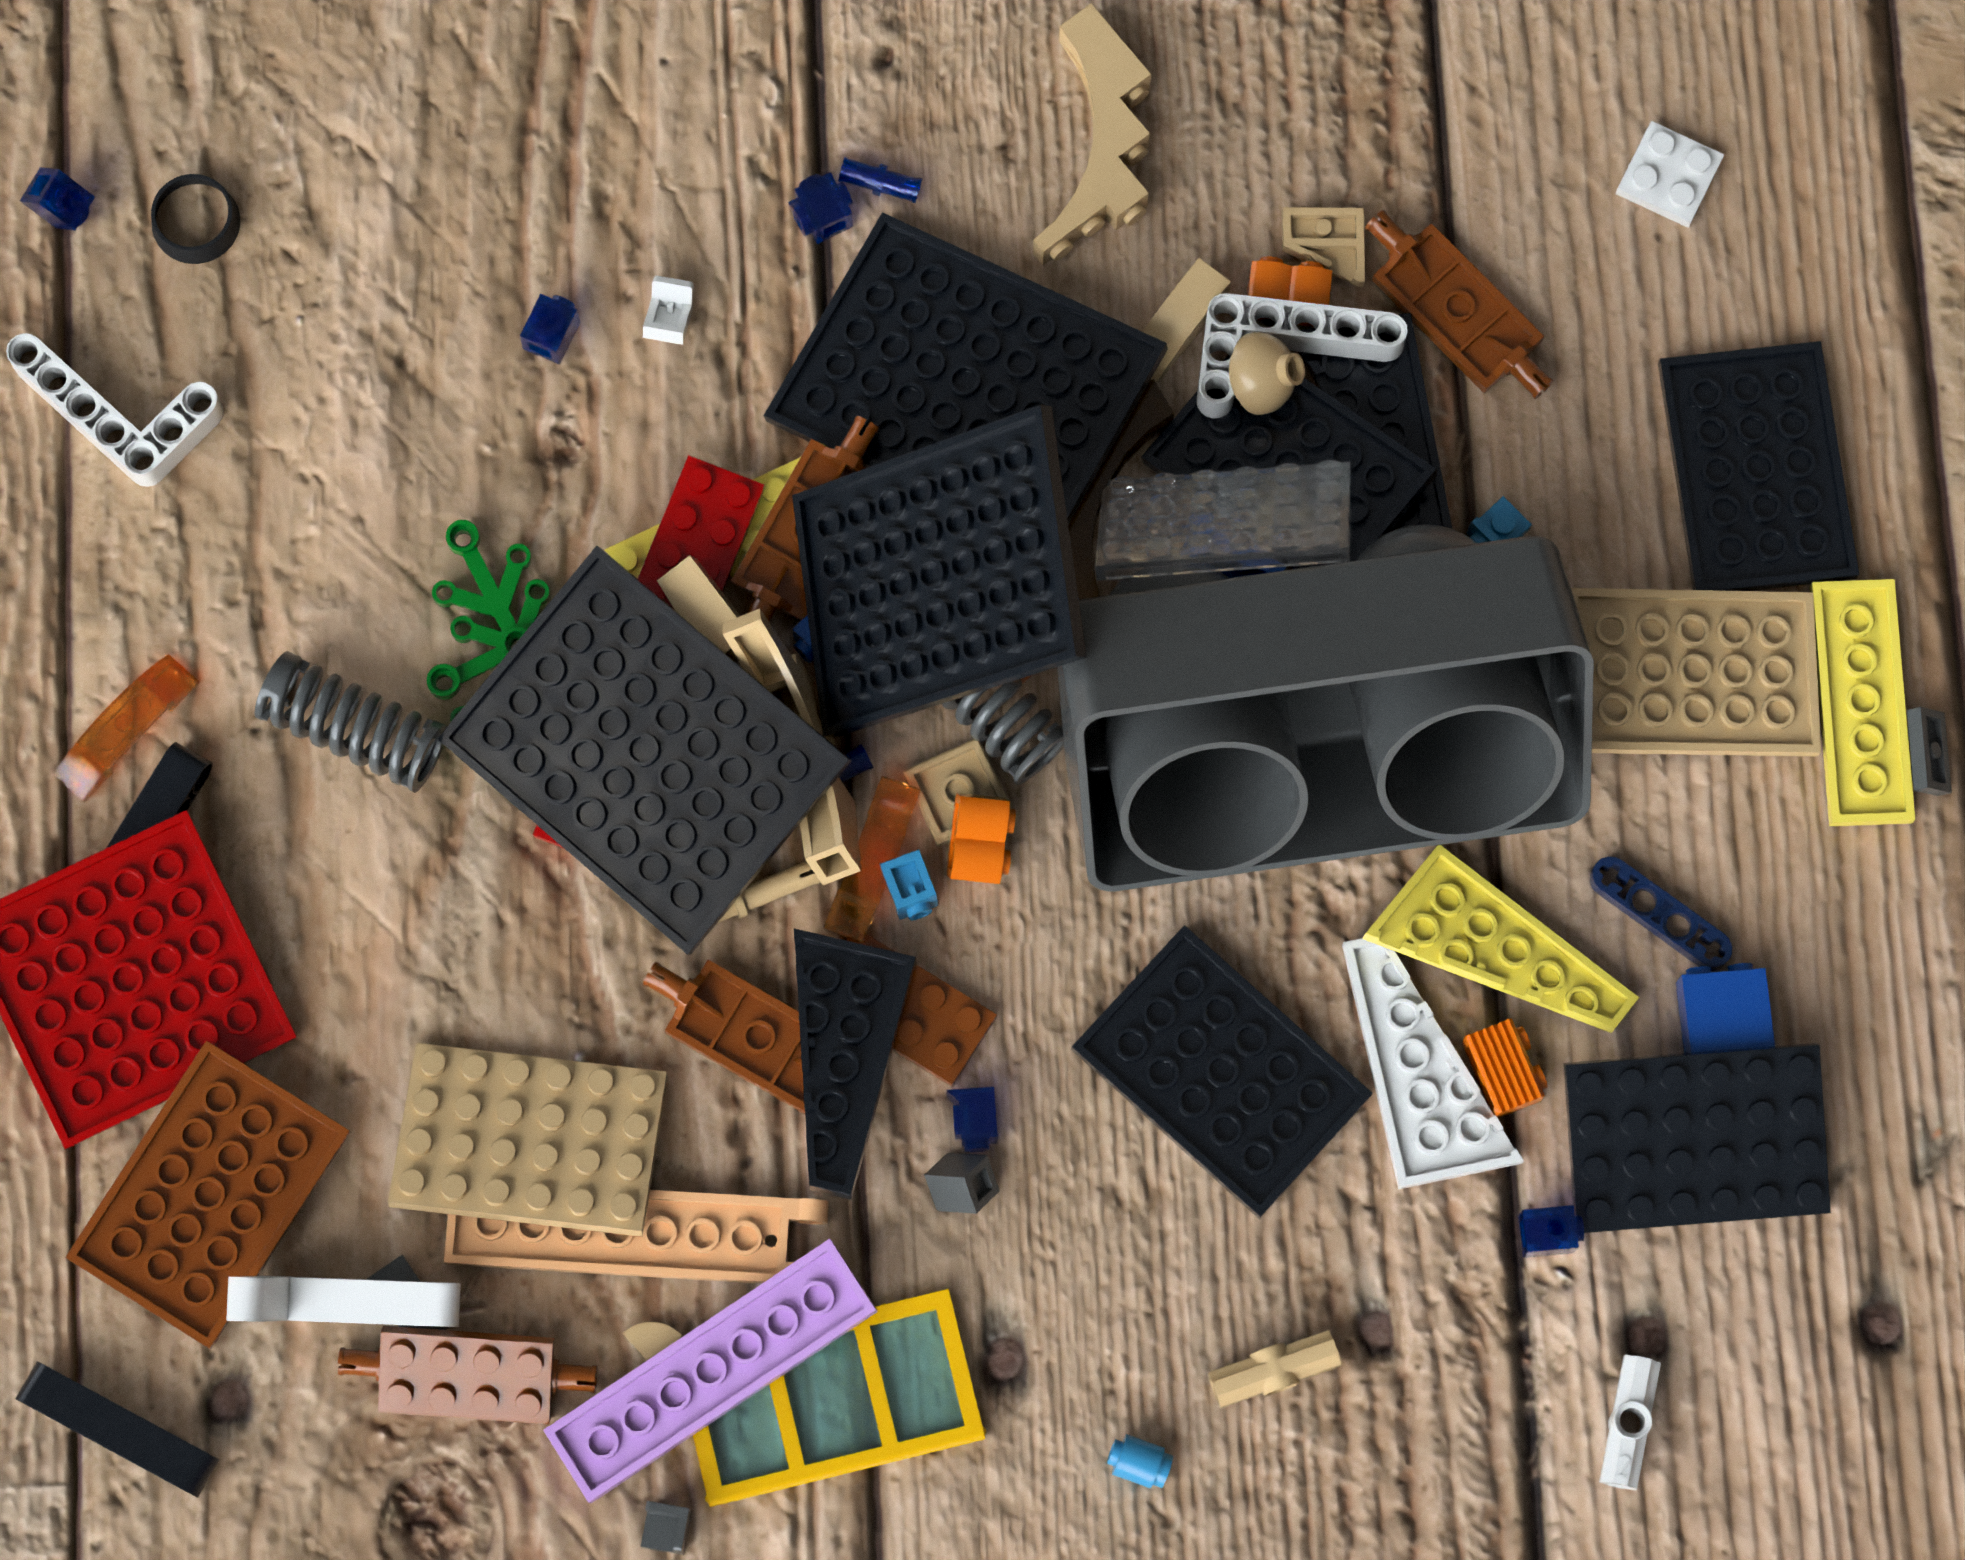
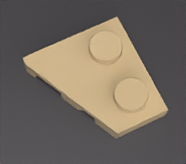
[1282,207,1365,287]

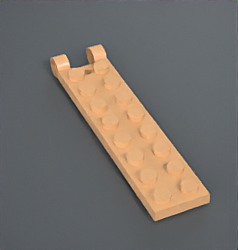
[444,1190,829,1284]

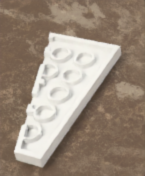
[1342,938,1524,1189]

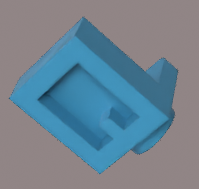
[1467,496,1532,543]
[880,849,938,921]

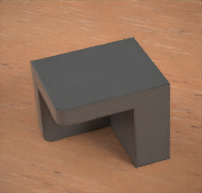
[924,1153,1000,1214]
[641,1501,692,1555]

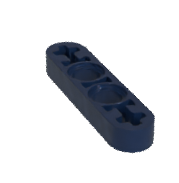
[1590,857,1732,971]

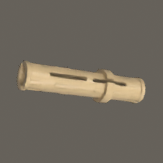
[718,861,820,923]

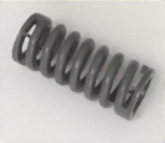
[254,651,447,793]
[942,679,1064,785]

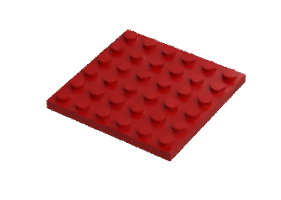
[0,810,297,1150]

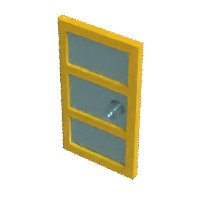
[693,1289,986,1507]

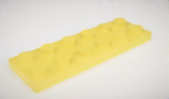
[1810,579,1915,826]

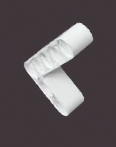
[1197,293,1408,418]
[6,333,224,487]
[226,1276,461,1327]

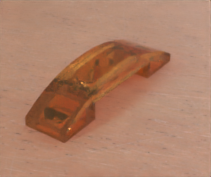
[54,654,200,803]
[823,775,921,943]

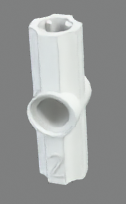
[1599,1355,1661,1490]

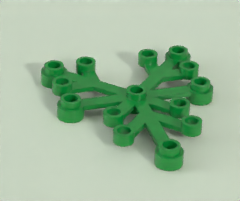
[427,520,550,721]

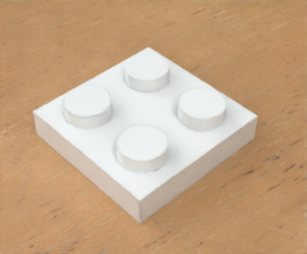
[1616,121,1724,228]

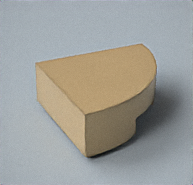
[622,1322,683,1361]

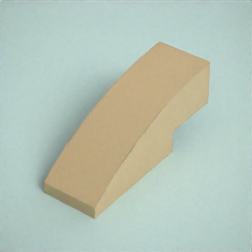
[1143,258,1231,384]

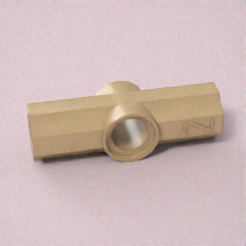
[1208,1330,1342,1409]

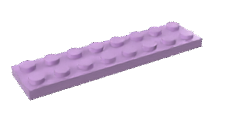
[543,1238,878,1503]

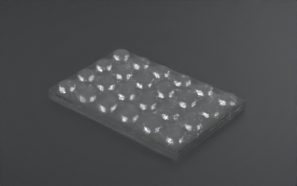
[1095,460,1352,581]

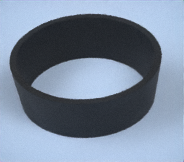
[151,174,240,264]

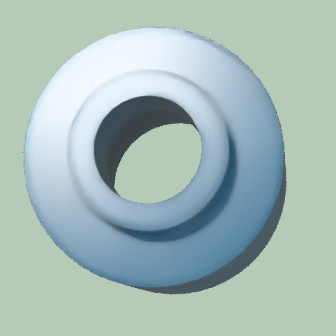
[1107,1434,1174,1489]

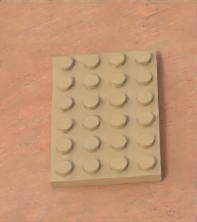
[1571,588,1821,757]
[388,1043,668,1237]

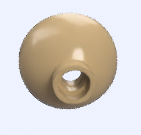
[1229,332,1305,415]

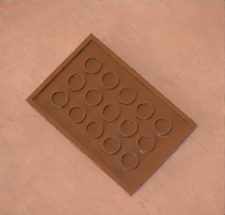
[65,1040,351,1349]

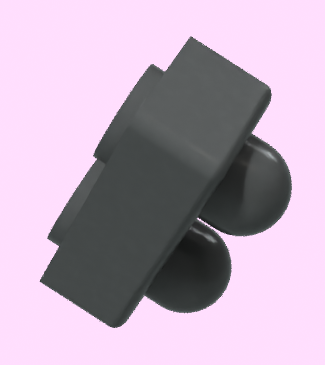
[1057,524,1594,892]

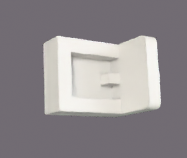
[643,276,694,345]

